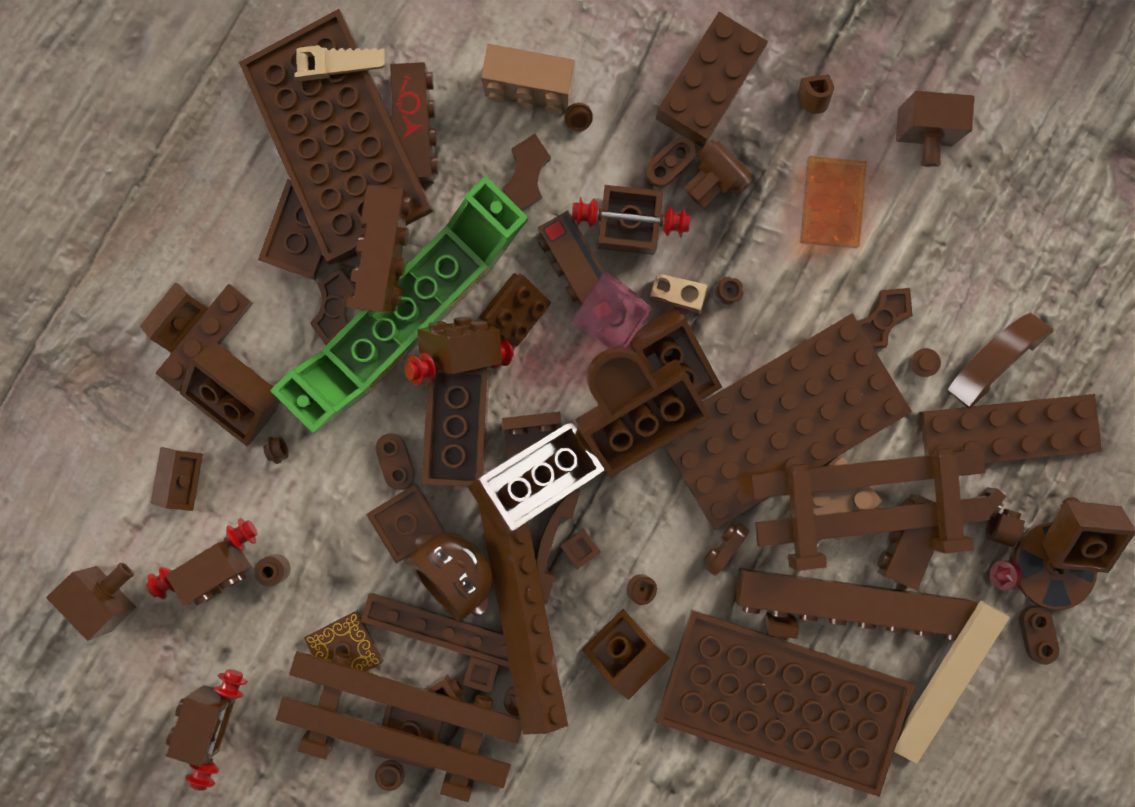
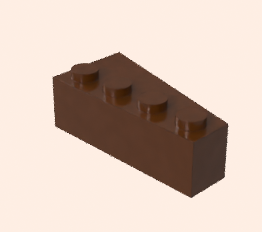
[346,185,413,312]

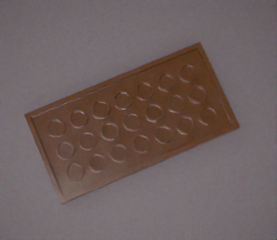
[239,9,434,265]
[664,313,912,530]
[655,609,915,797]

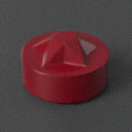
[990,560,1022,590]

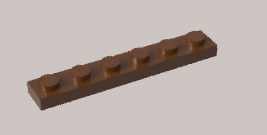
[360,593,510,668]

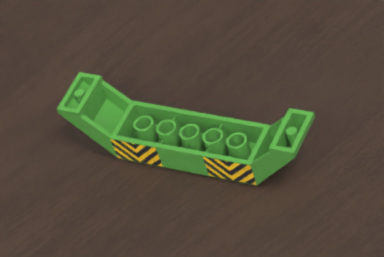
[270,175,529,433]

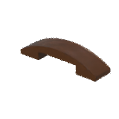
[947,312,1053,409]
[537,489,580,605]

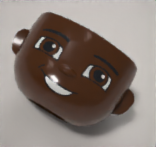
[407,532,493,621]

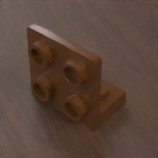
[501,411,562,460]

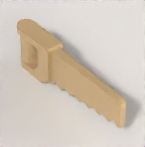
[294,45,386,81]

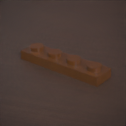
[155,284,253,392]

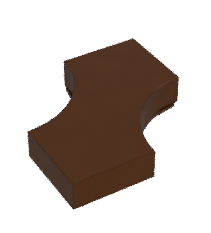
[503,134,551,211]
[310,267,355,345]
[857,288,913,349]

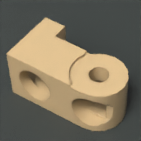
[650,274,707,314]

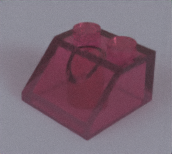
[571,272,653,349]

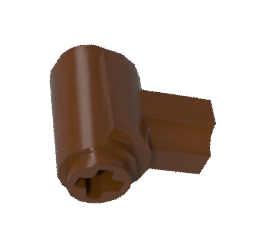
[684,139,754,209]

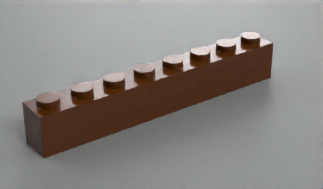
[479,506,568,735]
[735,568,978,641]

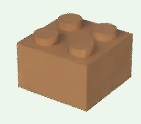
[812,457,882,540]

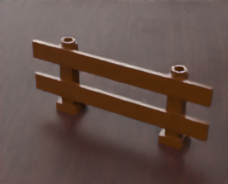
[751,448,990,571]
[276,651,522,802]

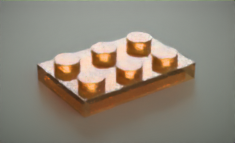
[800,156,867,248]

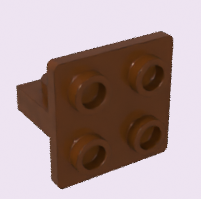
[479,273,551,347]

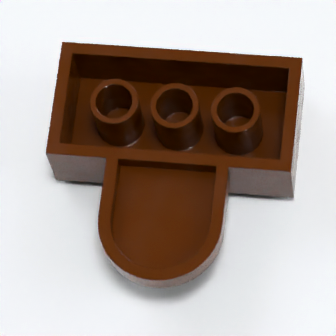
[576,347,712,478]

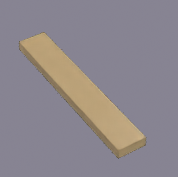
[894,600,1010,763]

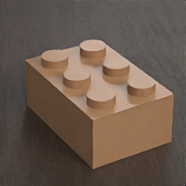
[481,43,575,114]

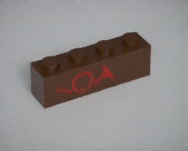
[390,62,439,184]

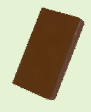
[140,283,208,353]
[151,447,203,511]

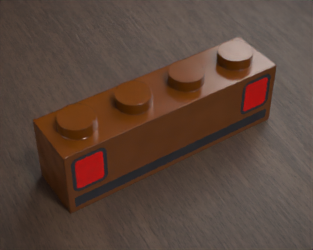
[536,210,626,331]

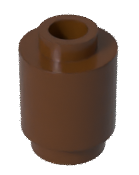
[254,554,291,587]

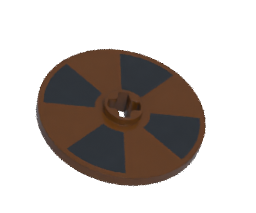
[1013,522,1098,610]

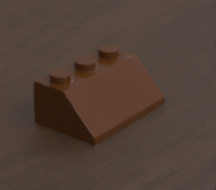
[180,341,280,446]

